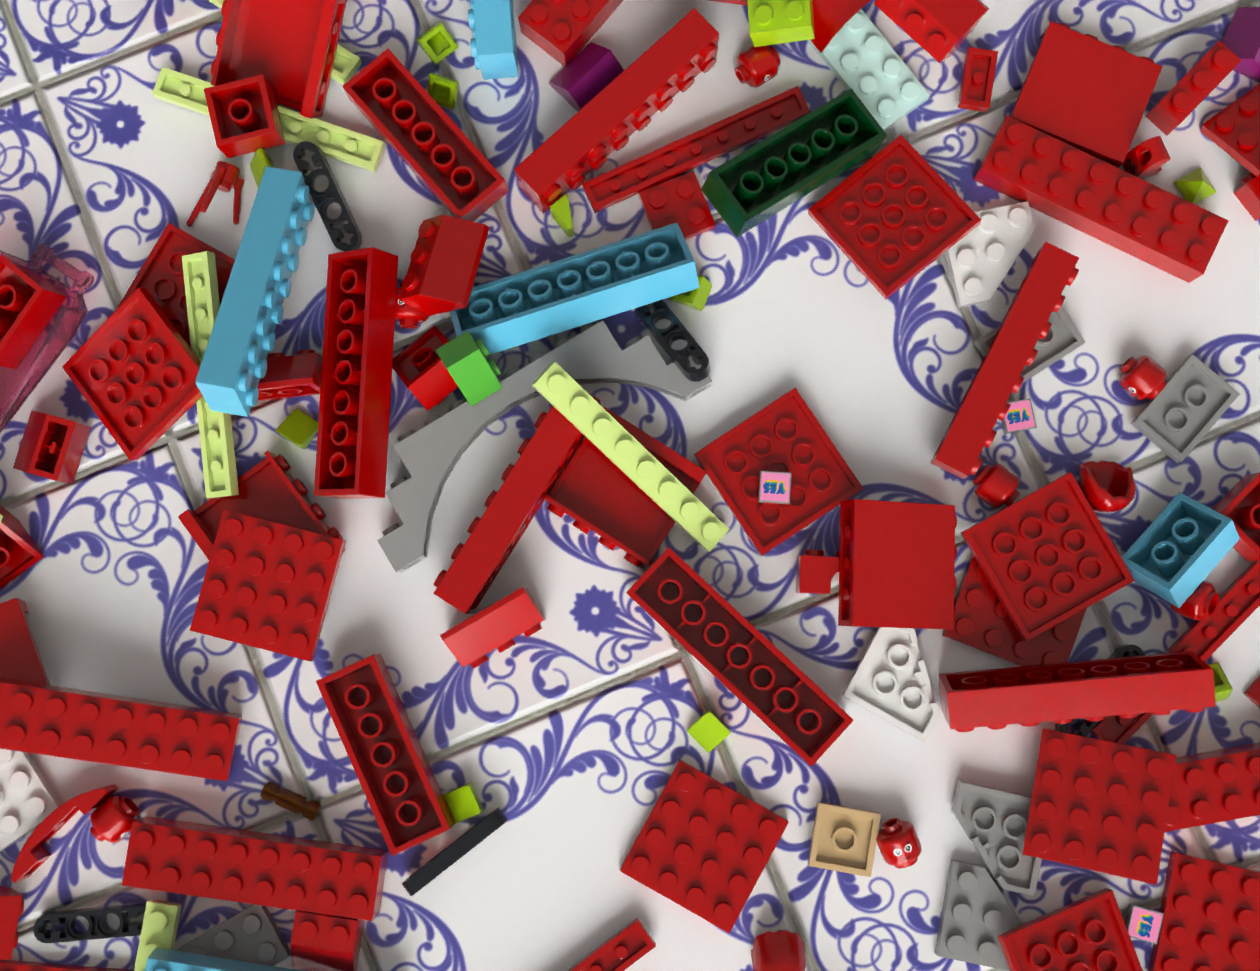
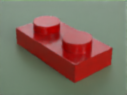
[957,47,998,112]

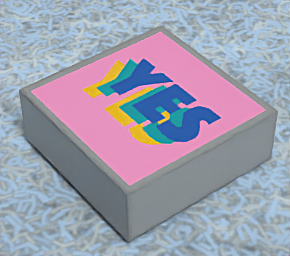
[1001,398,1037,435]
[758,471,791,504]
[1125,903,1164,945]

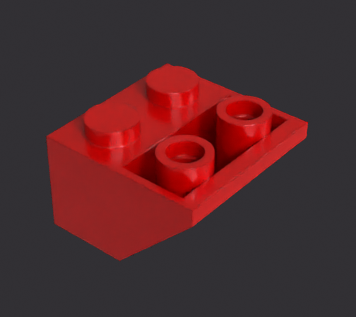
[13,410,91,485]

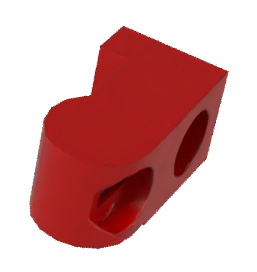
[1122,136,1171,180]

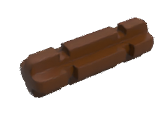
[260,782,321,820]

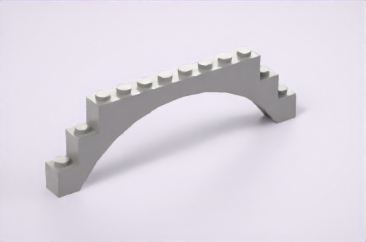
[377,320,712,573]

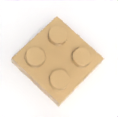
[807,801,881,877]

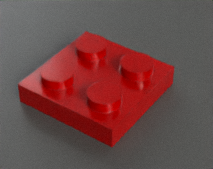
[638,171,716,240]

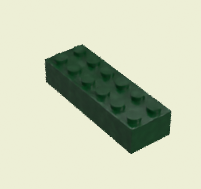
[701,88,887,237]

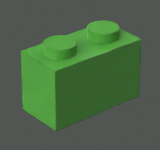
[436,331,503,407]

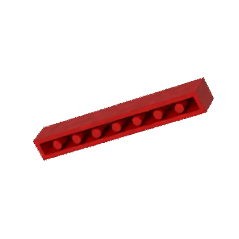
[930,242,1079,479]

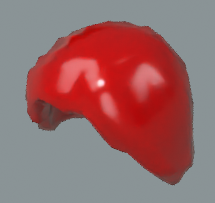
[1079,460,1136,512]
[751,930,806,971]

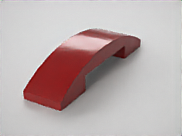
[11,784,119,883]

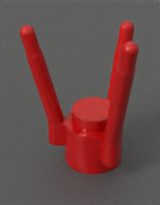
[186,161,244,227]

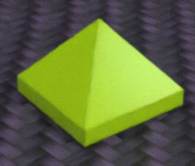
[427,73,459,110]
[1174,167,1216,204]

